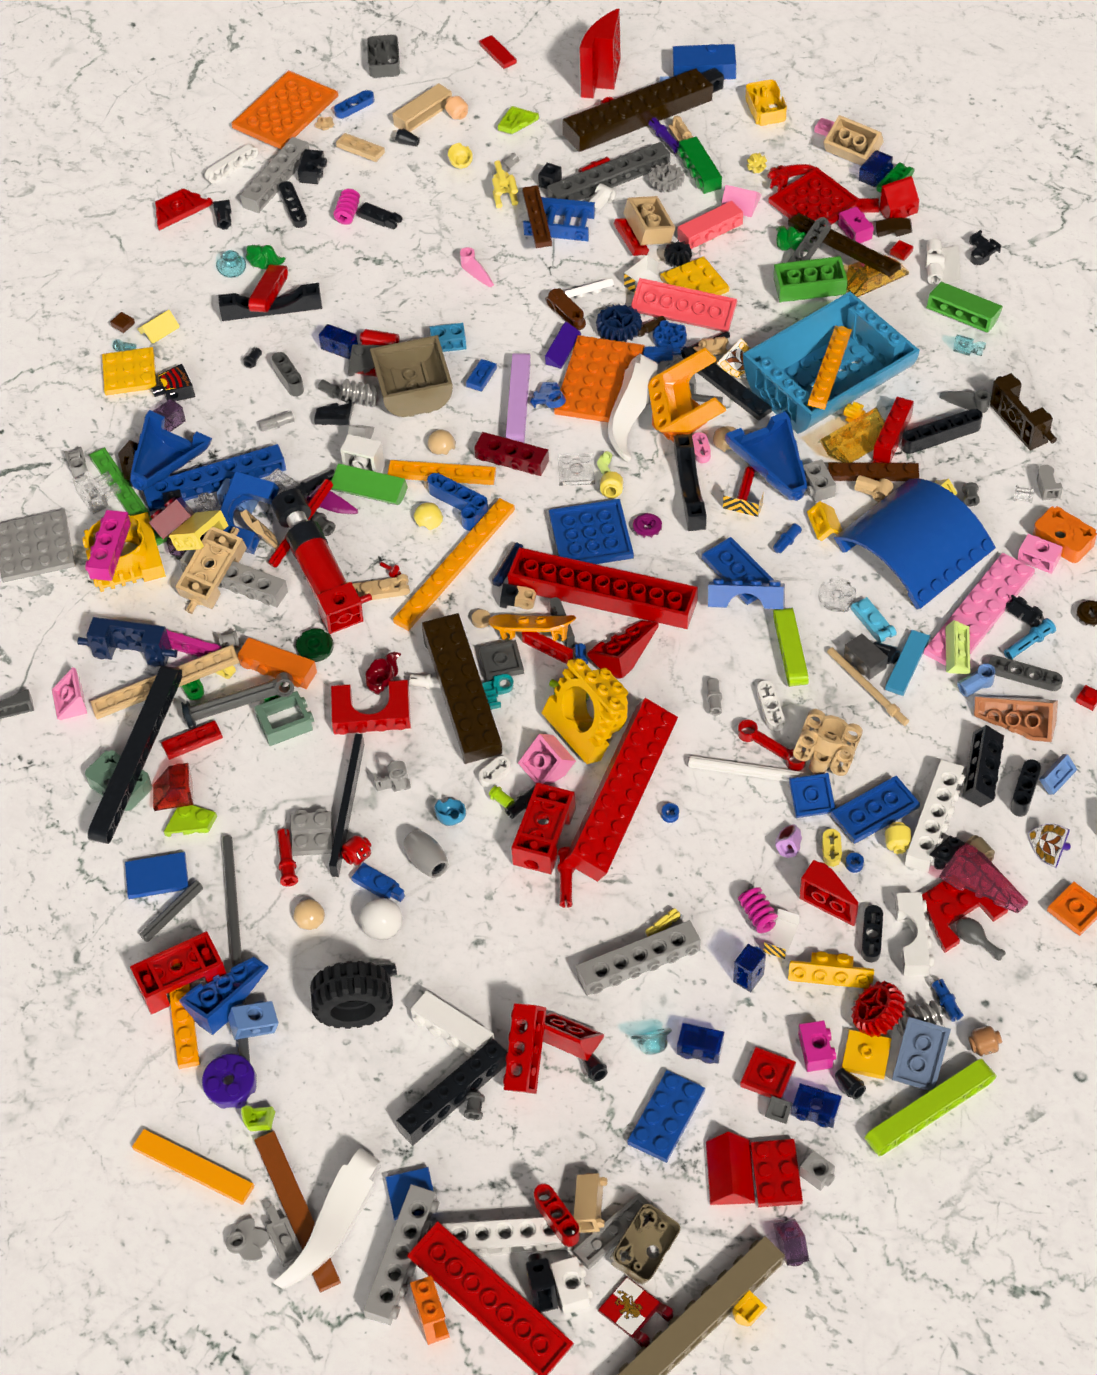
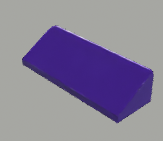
[545,322,581,369]

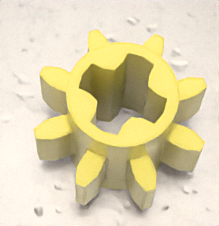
[747,153,767,174]

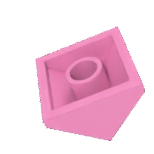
[721,185,761,217]
[52,667,87,720]

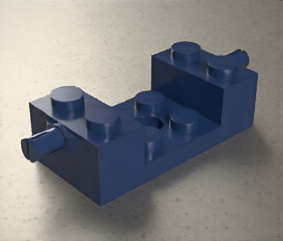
[77,617,178,667]

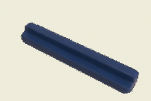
[492,542,523,587]

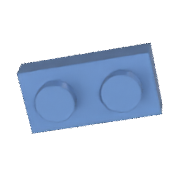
[1039,754,1077,795]

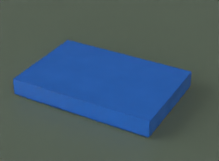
[125,852,189,899]

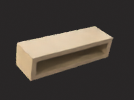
[393,83,452,132]

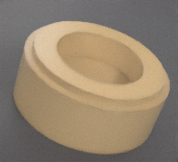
[472,609,490,628]

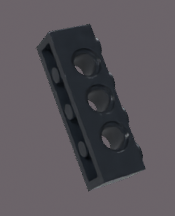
[962,725,1004,807]

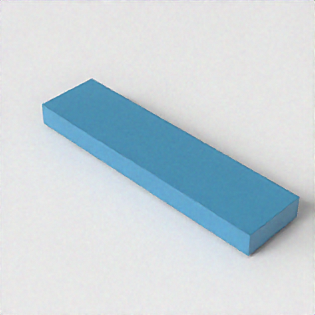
[885,630,930,696]

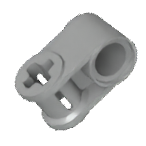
[64,447,88,480]

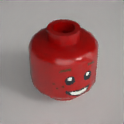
[341,835,372,865]

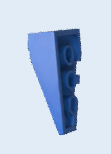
[179,957,269,1035]

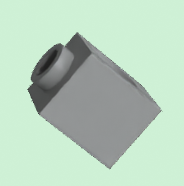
[799,1150,835,1191]

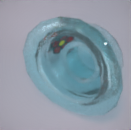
[216,250,246,278]
[630,1027,672,1055]

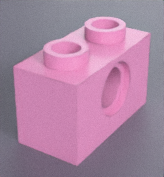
[1017,534,1063,574]

